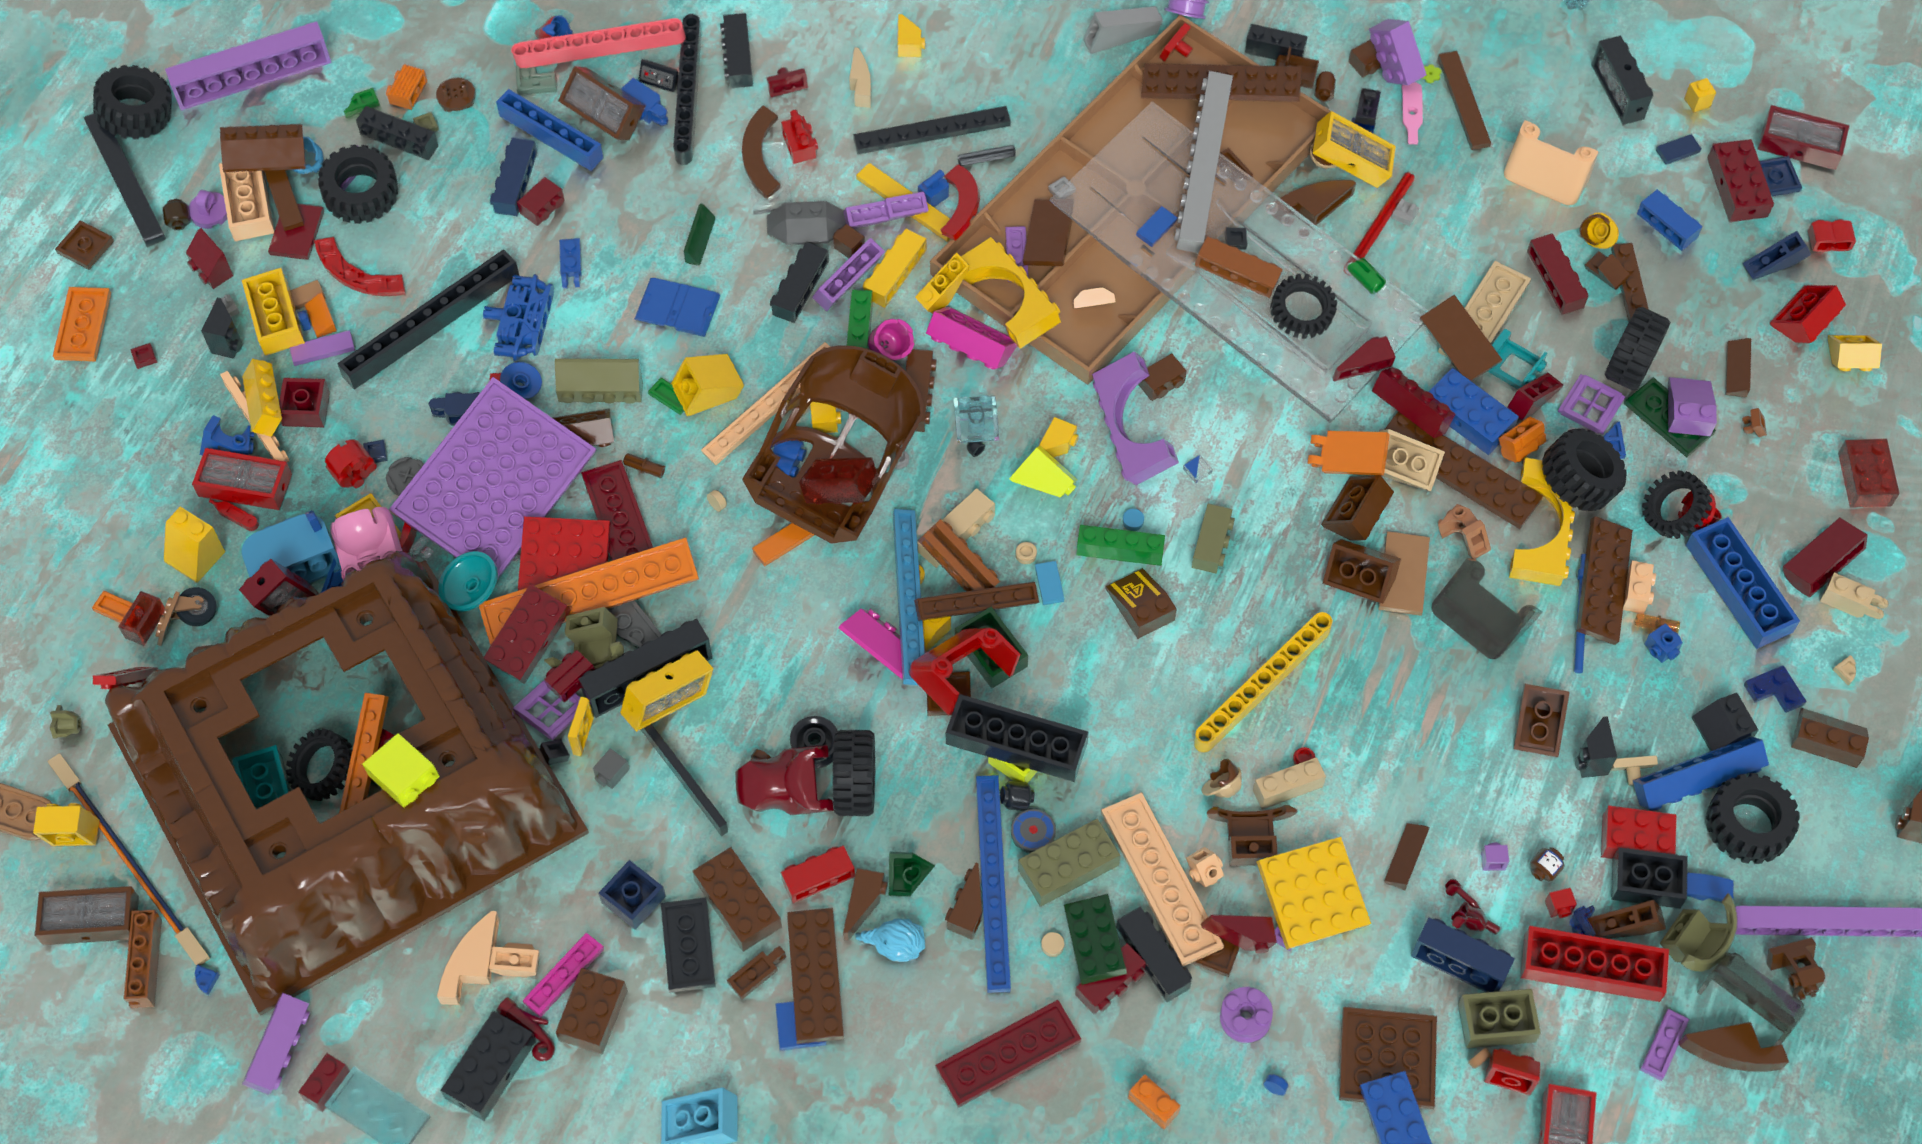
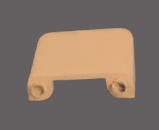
[1504,120,1599,206]

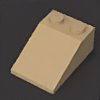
[1379,429,1445,491]

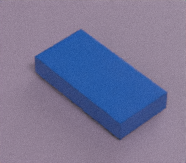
[1136,206,1178,247]

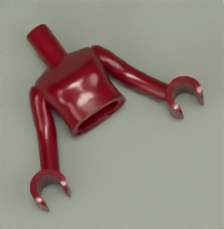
[1445,879,1500,935]

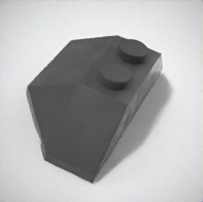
[767,201,846,245]

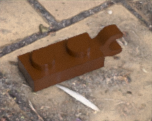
[727,946,786,1000]

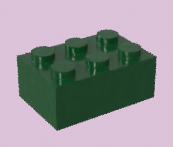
[955,607,1028,689]

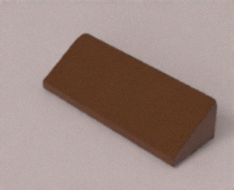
[1726,338,1751,398]
[1384,823,1430,891]

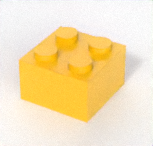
[33,803,99,846]

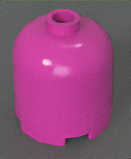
[868,319,914,361]

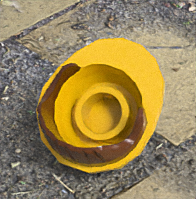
[1580,212,1619,249]

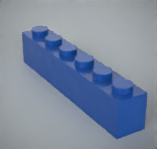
[496,89,603,171]
[1633,736,1769,811]

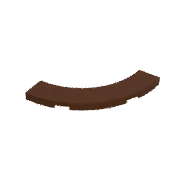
[742,105,781,199]

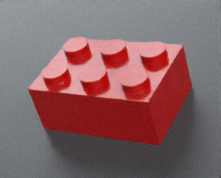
[1601,805,1677,859]

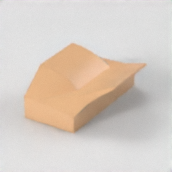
[1073,287,1115,309]
[489,943,540,977]

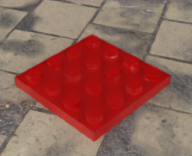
[517,516,611,591]

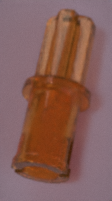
[1635,613,1680,633]

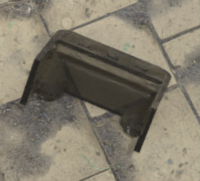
[1697,953,1806,1046]

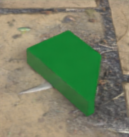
[344,88,380,117]

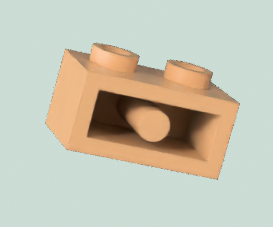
[1623,561,1656,614]

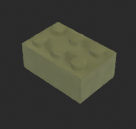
[1458,989,1541,1049]

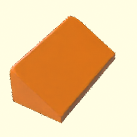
[305,293,337,338]

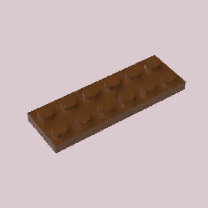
[1576,516,1633,645]
[787,908,844,1044]

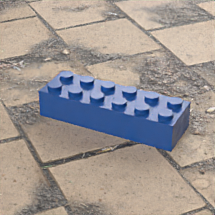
[1686,517,1800,649]

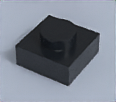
[1225,227,1247,250]
[539,739,570,765]

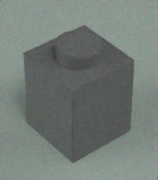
[593,749,630,789]

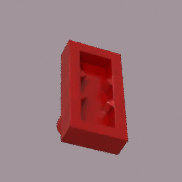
[1159,23,1193,62]

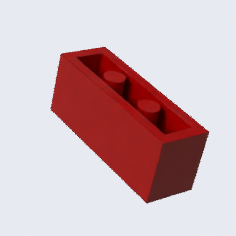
[781,845,855,903]

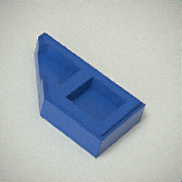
[1603,422,1626,459]

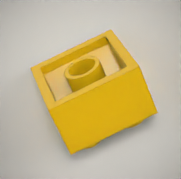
[1828,335,1882,371]

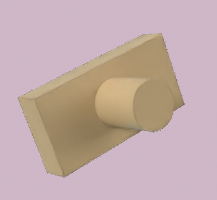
[1610,755,1658,786]

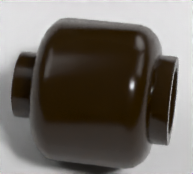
[162,199,191,230]

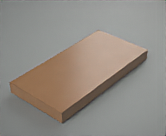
[1378,531,1430,616]

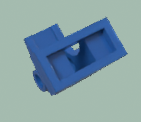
[200,415,254,456]

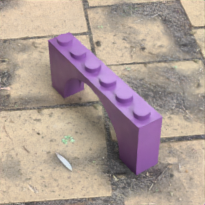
[1092,351,1179,485]

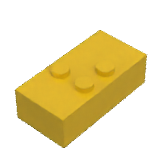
[242,268,305,356]

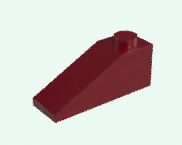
[1332,336,1396,381]
[1507,373,1564,421]
[1201,915,1277,954]

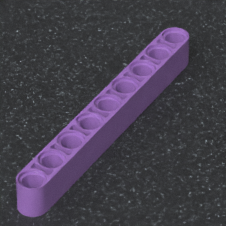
[1735,906,1922,937]

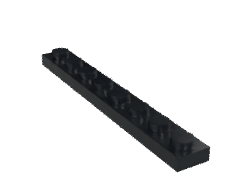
[853,106,1011,155]

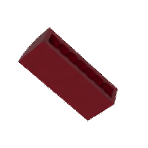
[1783,517,1868,598]

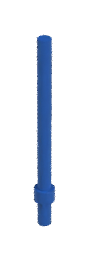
[1574,554,1586,673]

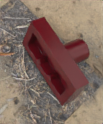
[766,67,808,97]

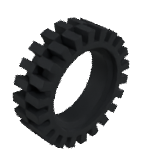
[1270,274,1337,339]
[1642,470,1712,539]
[286,728,352,801]

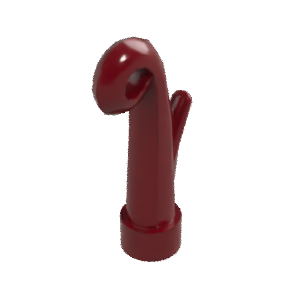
[496,997,555,1062]

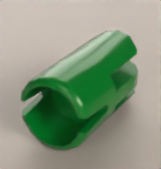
[1347,258,1386,294]

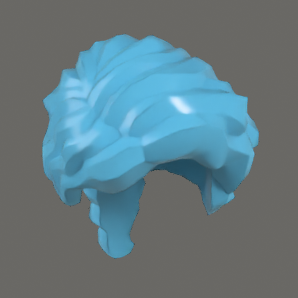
[855,919,925,962]

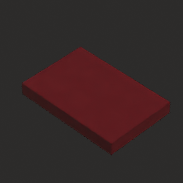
[268,204,324,260]

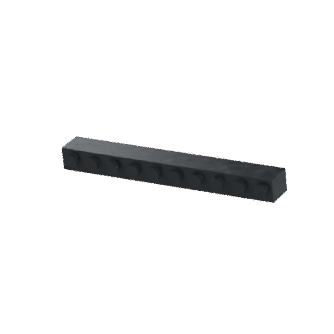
[337,249,520,390]

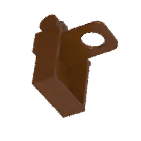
[1275,47,1319,89]

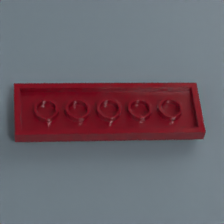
[581,460,653,561]
[935,1000,1081,1108]

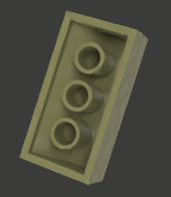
[555,359,643,404]

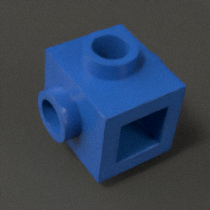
[1645,623,1683,663]

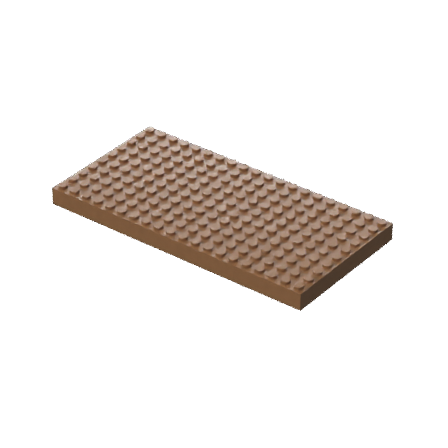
[930,15,1330,385]

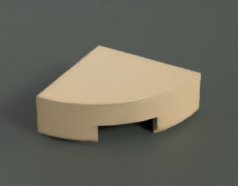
[1833,655,1856,685]

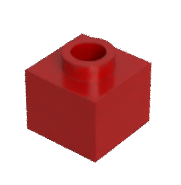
[1545,888,1577,918]

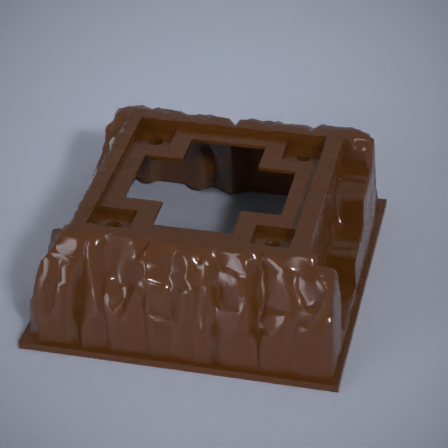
[105,551,589,1016]

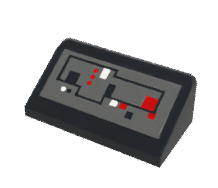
[639,59,678,92]

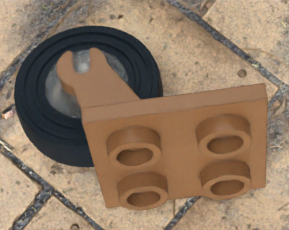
[155,587,217,646]

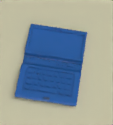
[634,278,720,337]

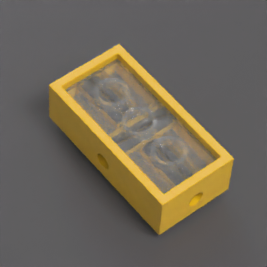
[1313,111,1396,188]
[620,650,714,732]

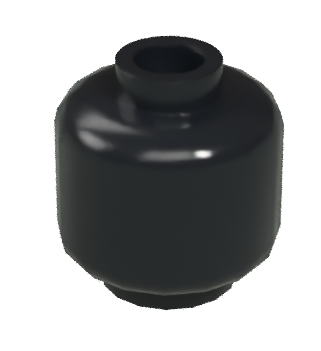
[1000,781,1035,811]

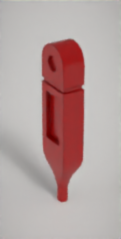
[209,499,259,531]

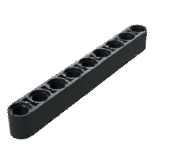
[673,14,702,165]
[83,113,166,247]

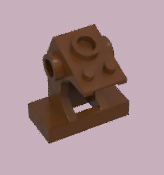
[1767,937,1825,1000]

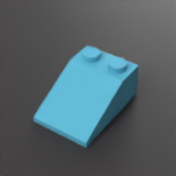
[661,1087,737,1144]

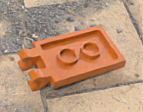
[1307,431,1390,476]

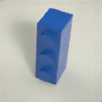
[1637,189,1703,251]

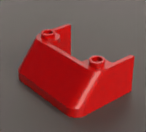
[909,628,1021,716]

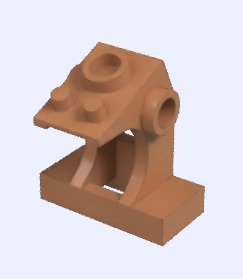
[1438,504,1491,560]

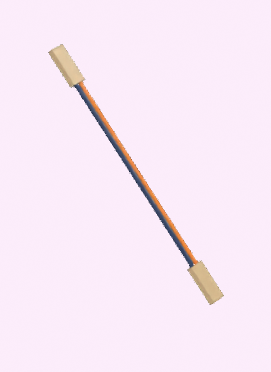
[47,753,210,966]

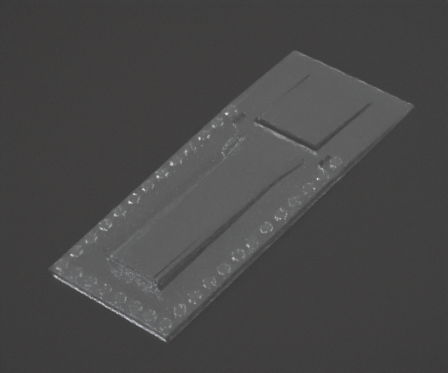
[1049,102,1428,423]

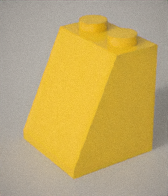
[671,354,744,416]
[164,506,225,583]

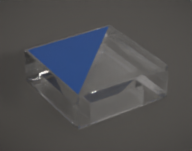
[1183,455,1213,483]

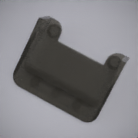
[1432,558,1542,659]

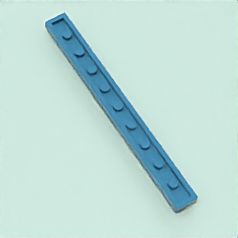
[893,509,925,685]

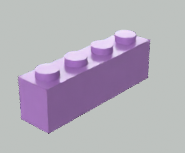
[812,238,885,312]
[242,993,310,1095]

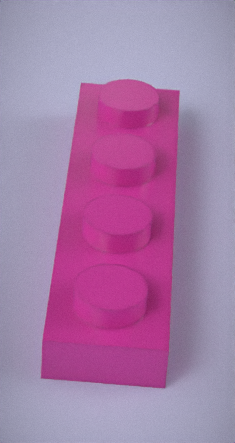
[522,932,604,1018]

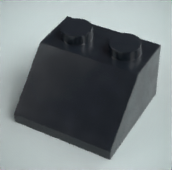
[201,297,242,359]
[1692,692,1758,752]
[1575,716,1617,778]

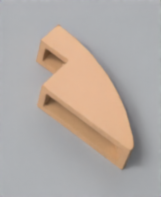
[437,911,500,1005]

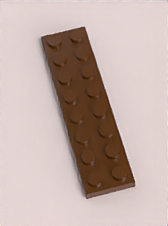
[1141,63,1302,102]
[1384,412,1543,529]

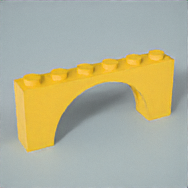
[961,237,1061,349]
[1509,458,1575,586]

